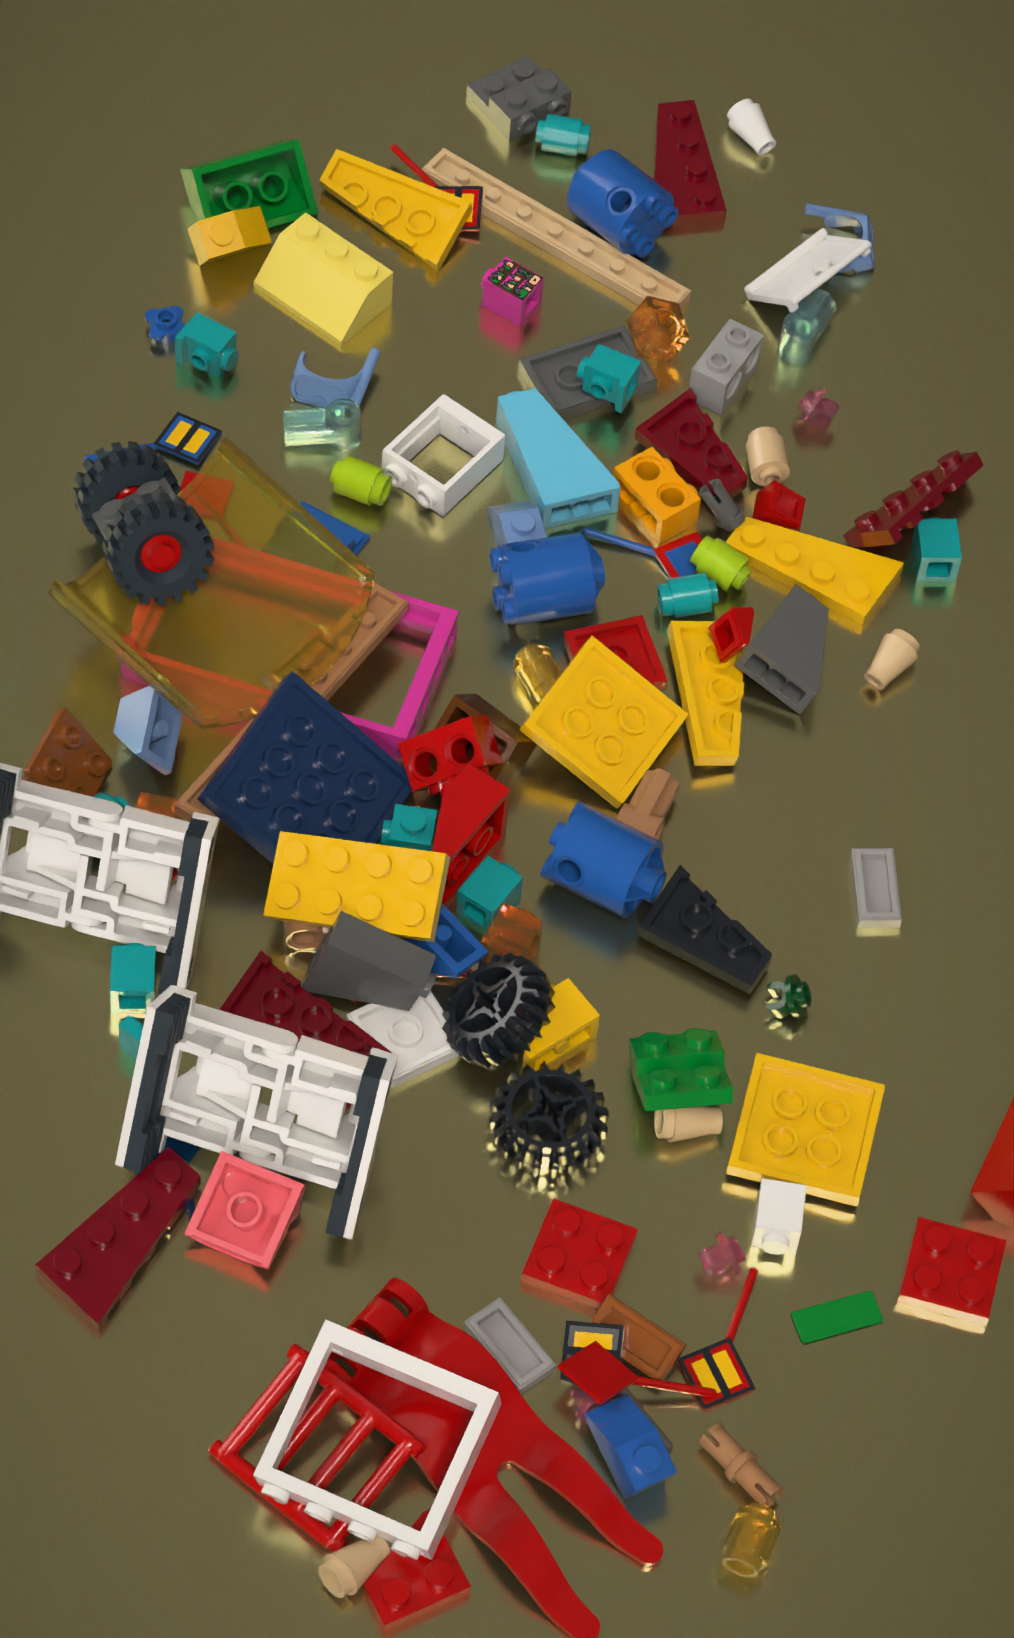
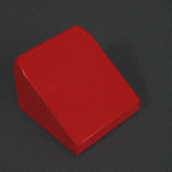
[752,480,806,531]
[709,607,754,663]

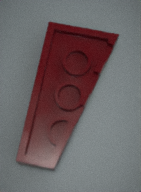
[843,450,984,548]
[219,951,392,1057]
[35,1147,201,1331]

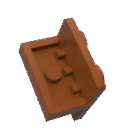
[22,708,112,797]

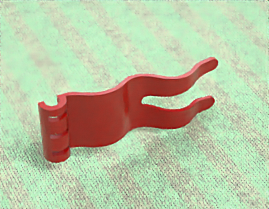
[325,1278,663,1638]

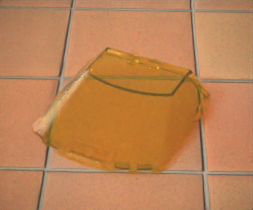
[48,437,375,729]

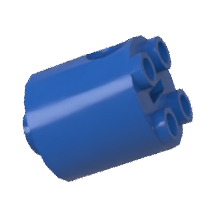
[566,149,679,258]
[489,532,605,626]
[540,801,667,918]

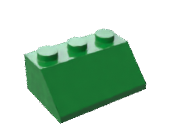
[180,139,319,228]

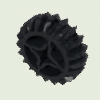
[442,952,555,1069]
[488,1060,609,1179]

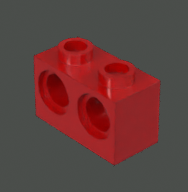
[398,715,503,796]

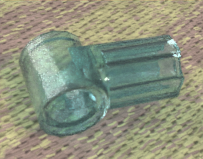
[777,288,837,364]
[282,398,362,451]

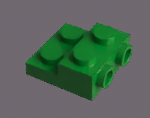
[629,1028,733,1112]

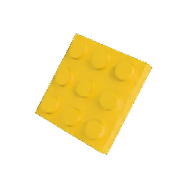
[519,636,689,809]
[726,1053,885,1207]

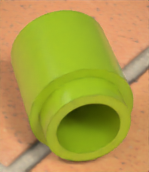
[330,455,393,506]
[689,535,752,593]

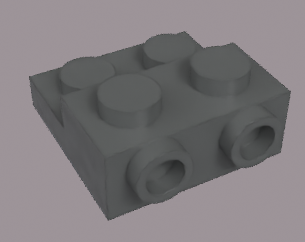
[466,55,572,141]

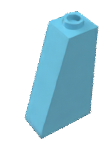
[496,388,621,529]

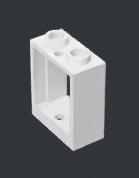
[382,394,505,516]

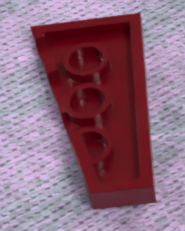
[654,100,727,226]

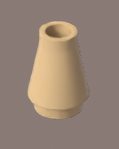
[864,629,920,690]
[654,1106,723,1143]
[318,1536,390,1598]

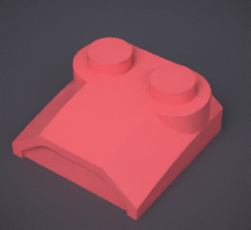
[184,1151,306,1270]

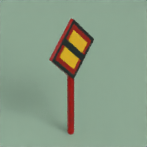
[678,1267,758,1411]

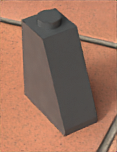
[734,584,829,715]
[301,911,437,1011]

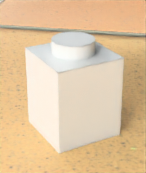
[751,1178,807,1255]

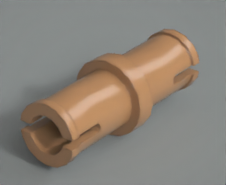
[699,1423,784,1511]

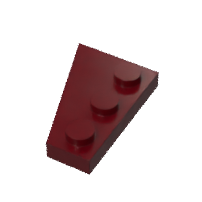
[634,388,748,498]

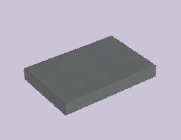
[518,325,658,420]

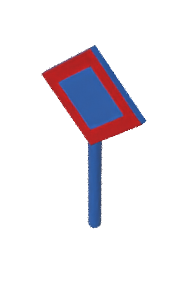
[583,528,702,578]

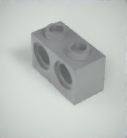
[689,319,764,415]

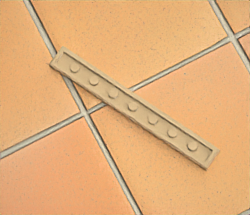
[422,148,691,322]

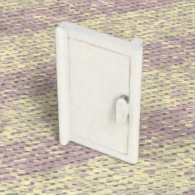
[744,228,871,313]

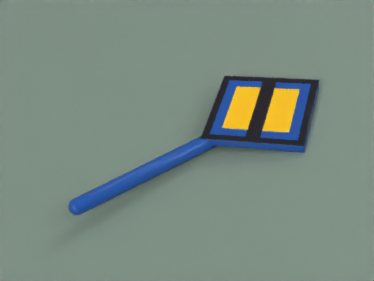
[84,412,222,465]

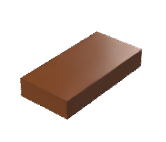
[590,1294,687,1380]

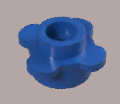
[145,306,186,344]

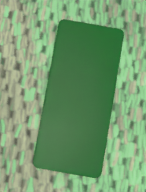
[791,1290,884,1344]

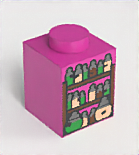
[481,257,544,327]

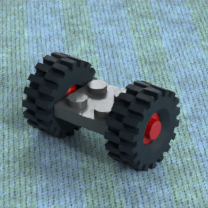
[73,441,215,606]

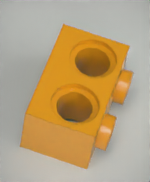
[613,447,701,545]

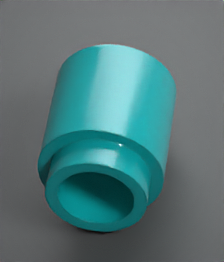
[535,114,592,157]
[657,572,719,619]

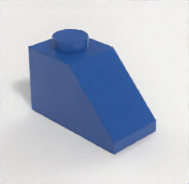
[401,904,489,978]
[584,1394,677,1500]

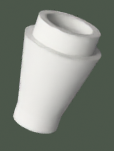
[727,99,777,156]

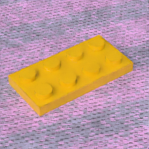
[263,831,450,942]

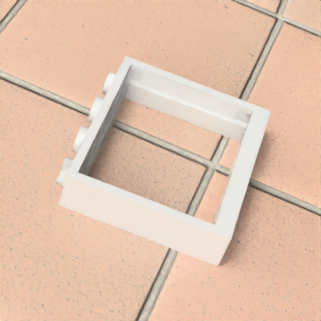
[253,1320,502,1560]

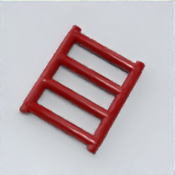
[208,1343,426,1552]

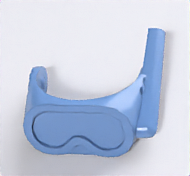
[805,203,875,274]
[290,347,381,412]

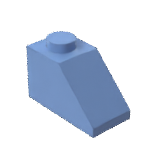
[487,501,547,547]
[113,683,185,775]

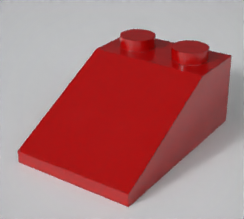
[432,763,510,906]

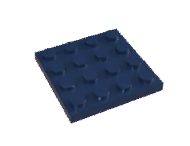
[197,671,412,864]

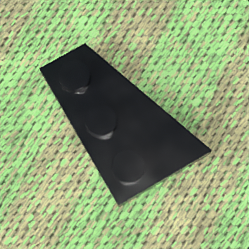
[637,865,772,994]

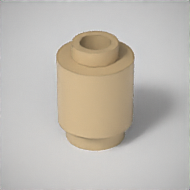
[745,426,790,487]

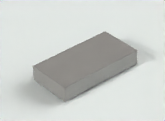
[850,848,902,928]
[463,1297,556,1395]

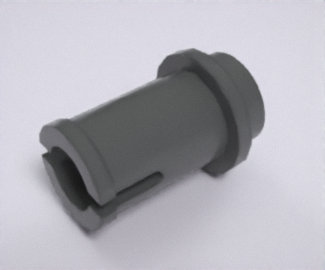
[699,479,745,531]

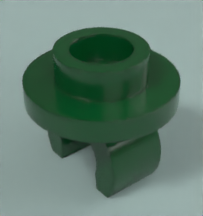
[767,974,811,1018]

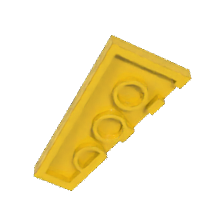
[319,149,472,272]
[726,516,904,626]
[667,621,745,766]

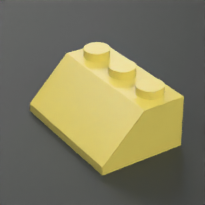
[254,212,393,346]

